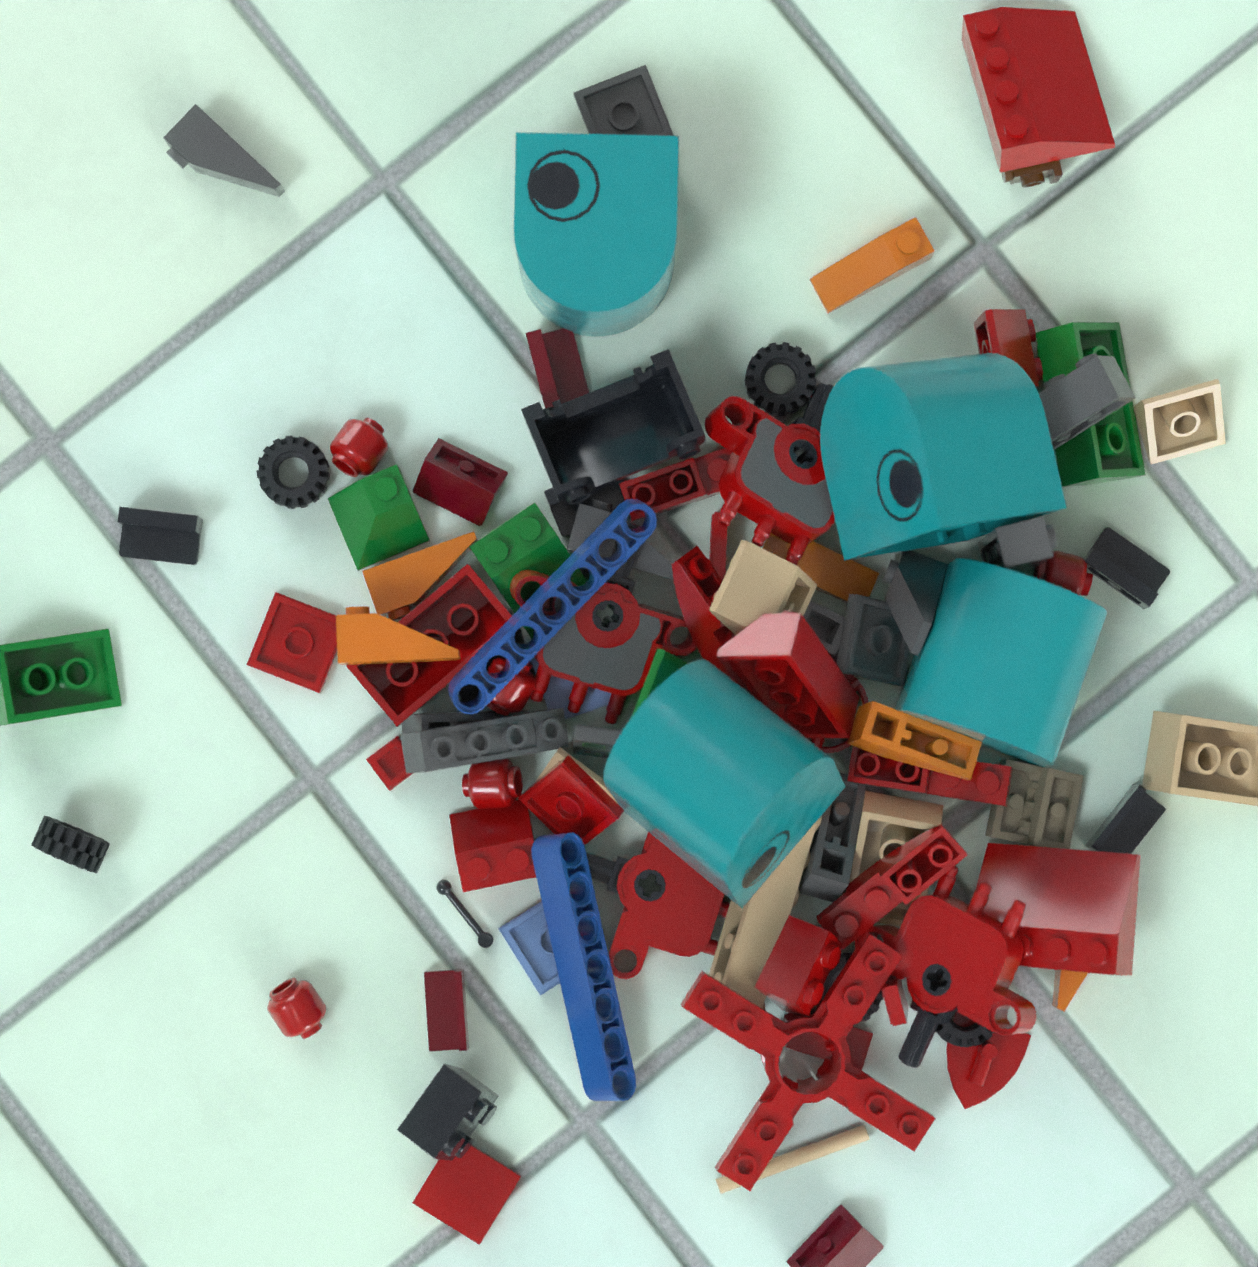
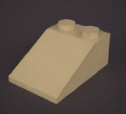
[1142,711,1258,806]
[849,791,943,927]

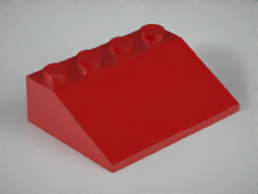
[962,7,1115,173]
[975,843,1141,976]

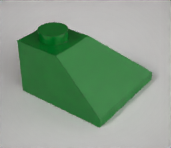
[328,464,430,571]

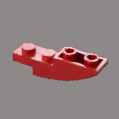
[619,448,732,521]
[672,545,736,681]
[847,746,1013,807]
[816,824,968,949]

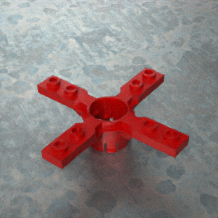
[680,932,936,1191]

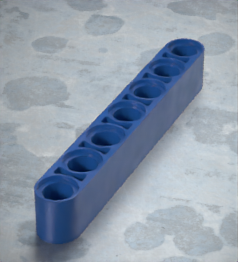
[448,499,657,714]
[532,833,636,1101]

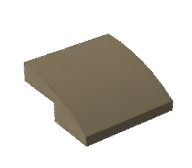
[985,759,1084,849]

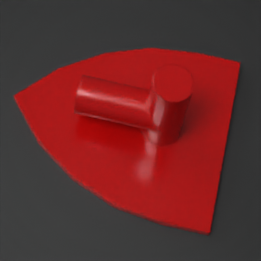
[946,1011,1031,1109]

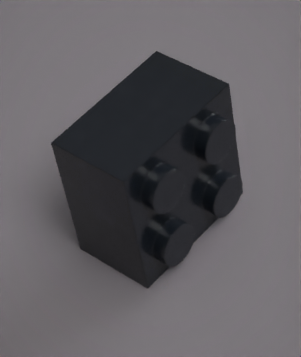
[397,1064,499,1161]

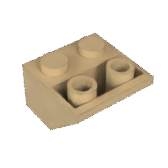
[709,540,817,635]

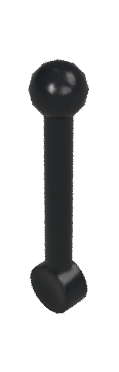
[436,880,493,948]

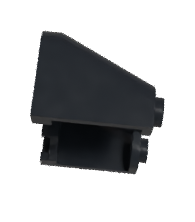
[521,349,706,505]

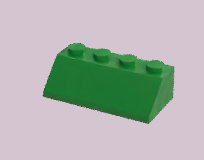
[1036,322,1145,487]

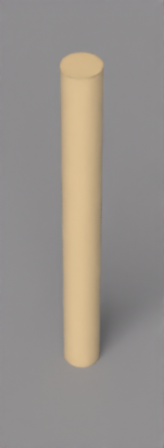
[716,1125,870,1194]

